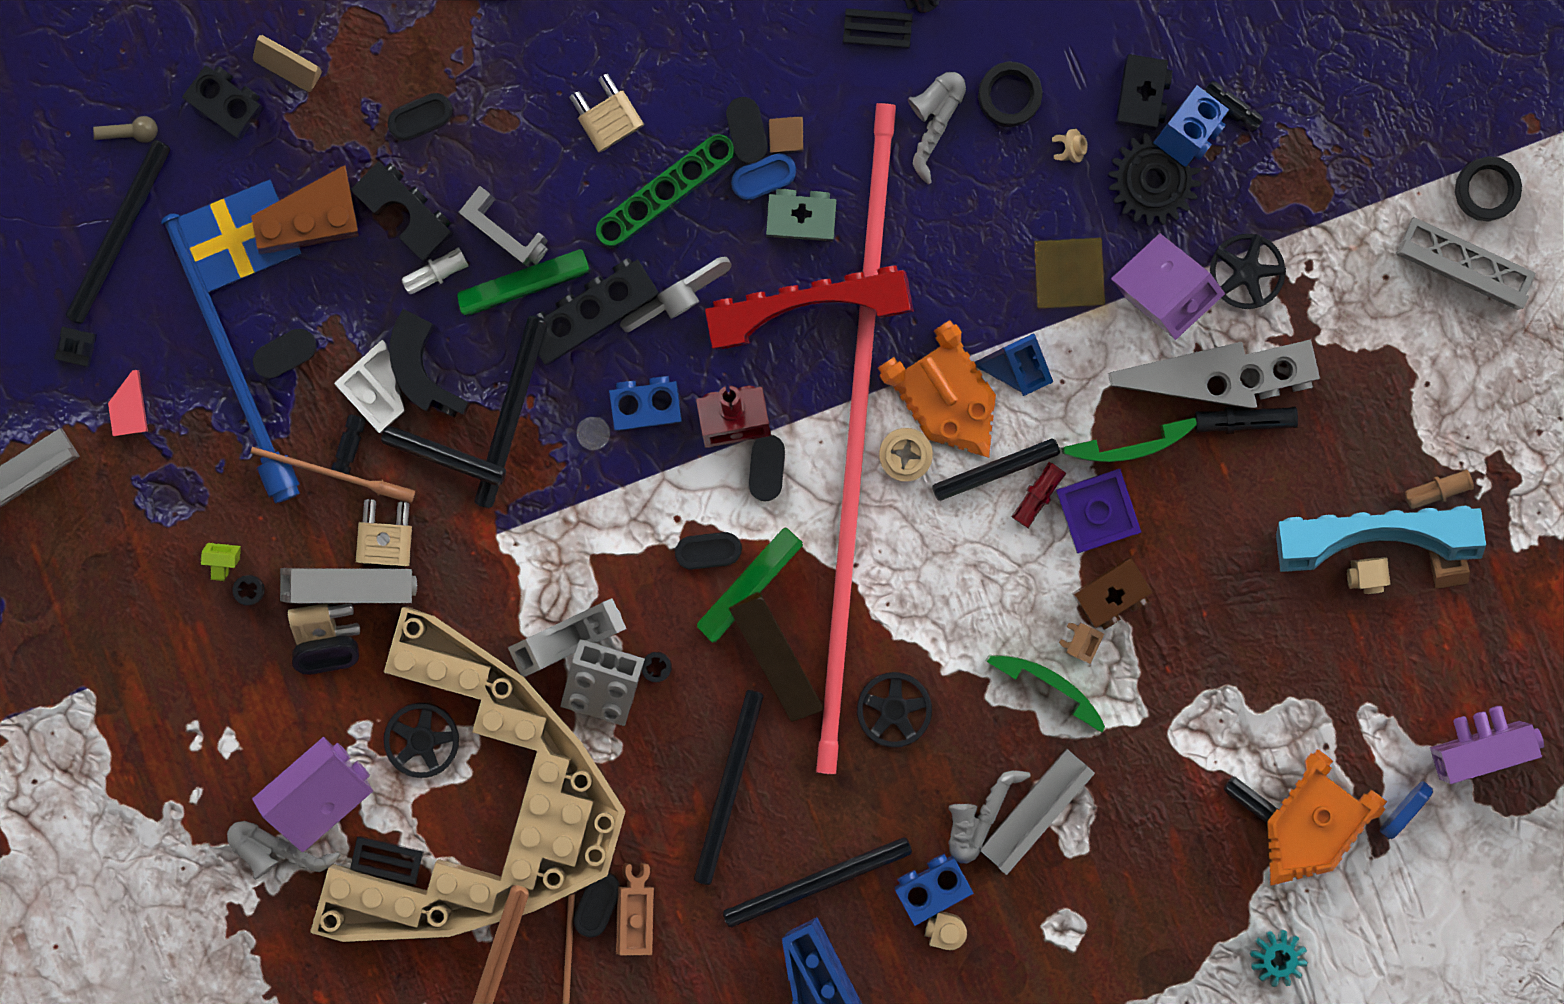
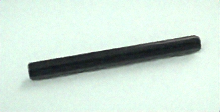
[66,140,170,324]
[474,315,547,508]
[694,690,764,885]
[723,837,912,928]

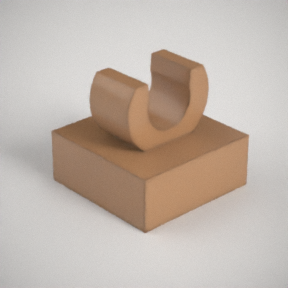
[1059,622,1104,664]

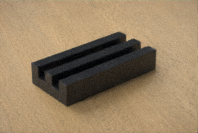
[843,8,913,49]
[350,836,424,884]

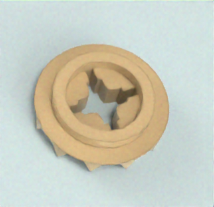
[879,428,933,481]

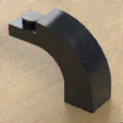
[389,308,471,417]

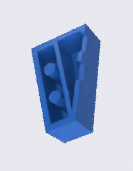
[782,917,862,1004]

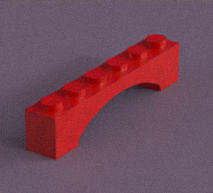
[705,266,914,350]

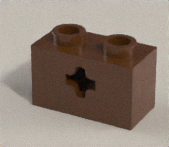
[1072,558,1153,630]

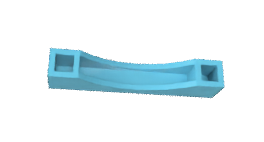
[1276,506,1486,572]

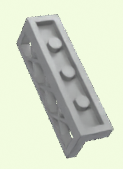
[1396,217,1536,310]
[0,428,80,507]
[980,749,1095,875]

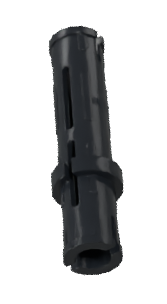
[1194,406,1298,434]

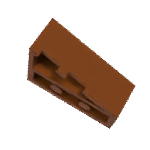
[251,165,359,254]

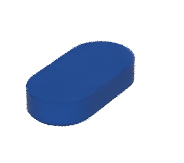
[731,153,796,200]
[1380,781,1433,839]

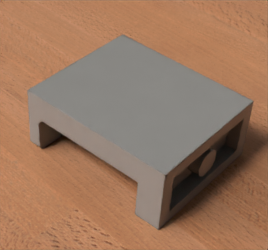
[459,186,548,267]

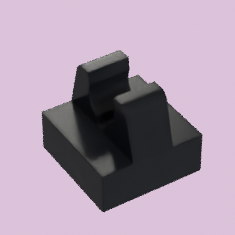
[54,326,97,367]

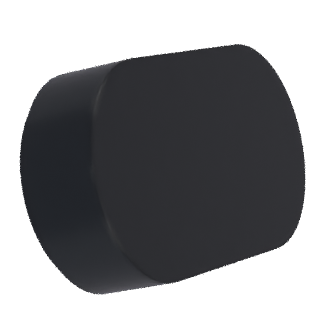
[388,93,453,141]
[726,97,768,164]
[253,329,317,378]
[749,435,785,501]
[675,532,742,569]
[292,636,359,675]
[574,872,621,937]

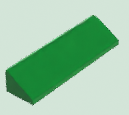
[457,249,591,316]
[697,527,803,643]

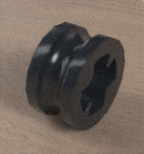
[233,575,265,605]
[642,652,672,682]

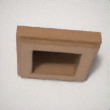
[769,117,803,153]
[1429,550,1470,588]

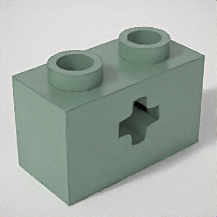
[766,189,836,242]

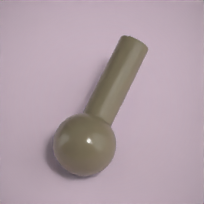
[93,116,158,143]

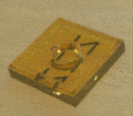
[1034,238,1105,309]

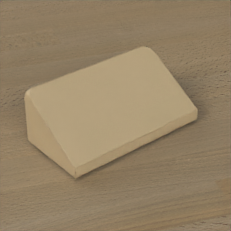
[253,35,322,92]

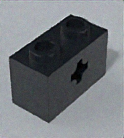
[1115,54,1173,130]

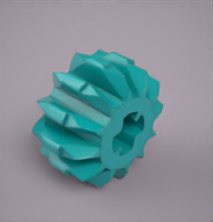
[1250,929,1308,987]

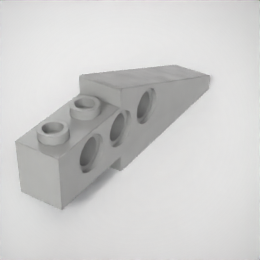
[1108,339,1320,409]

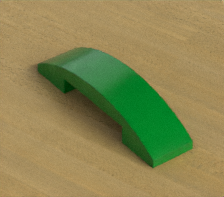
[1061,418,1197,462]
[985,655,1105,733]

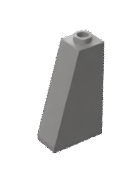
[280,568,417,603]

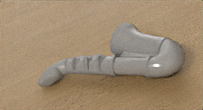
[908,72,966,185]
[948,771,1030,864]
[227,821,341,880]

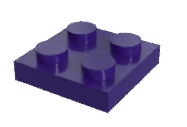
[1056,468,1141,554]

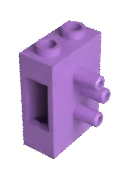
[1111,233,1225,340]
[1430,706,1544,784]
[252,737,373,853]

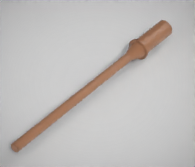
[250,447,415,503]
[563,894,575,1004]

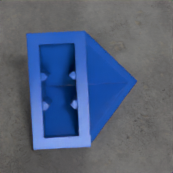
[975,333,1053,396]

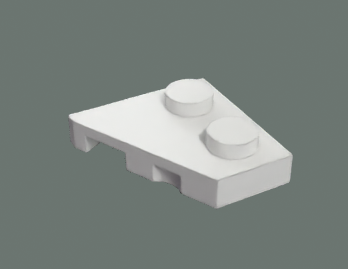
[334,340,405,433]

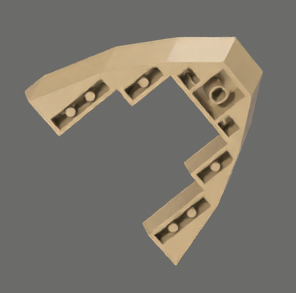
[310,606,625,942]

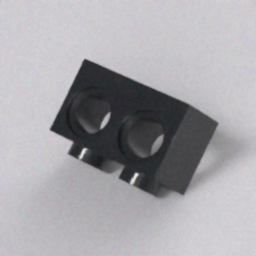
[182,65,264,140]

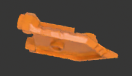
[878,320,996,458]
[1267,749,1387,886]

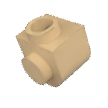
[1347,557,1390,594]
[924,911,967,950]

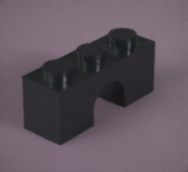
[350,161,453,263]

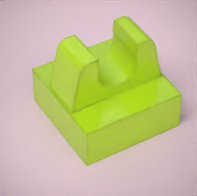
[201,543,241,581]

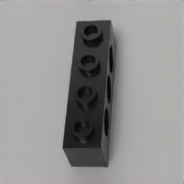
[523,258,659,366]

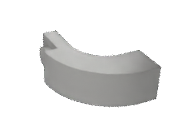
[508,598,626,677]

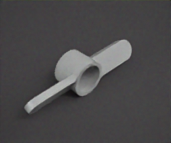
[620,257,732,332]

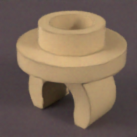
[1052,129,1087,163]

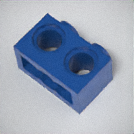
[1153,85,1229,167]
[609,376,682,431]
[894,854,974,926]

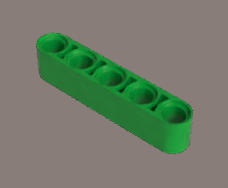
[596,134,734,248]

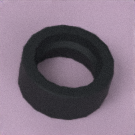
[978,61,1043,127]
[1455,156,1522,222]

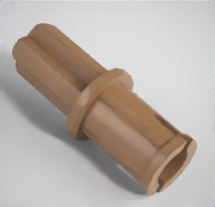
[1405,469,1474,509]

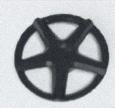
[1210,234,1286,309]
[857,672,932,748]
[384,703,459,778]

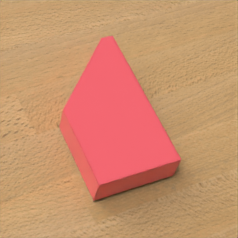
[108,370,148,436]

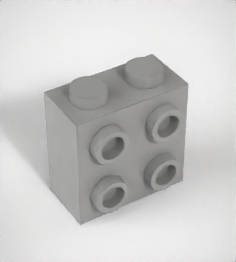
[560,639,645,726]

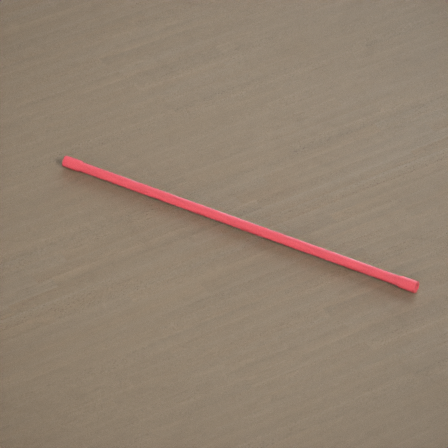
[816,103,896,774]

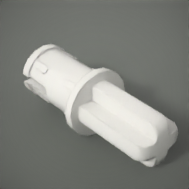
[402,247,469,294]

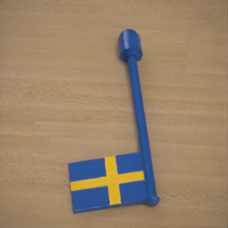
[161,180,302,504]

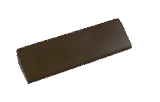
[729,591,824,722]

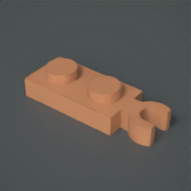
[616,863,654,955]

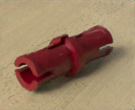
[1011,462,1067,529]

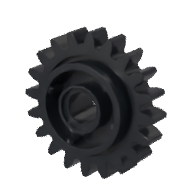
[1107,132,1201,226]

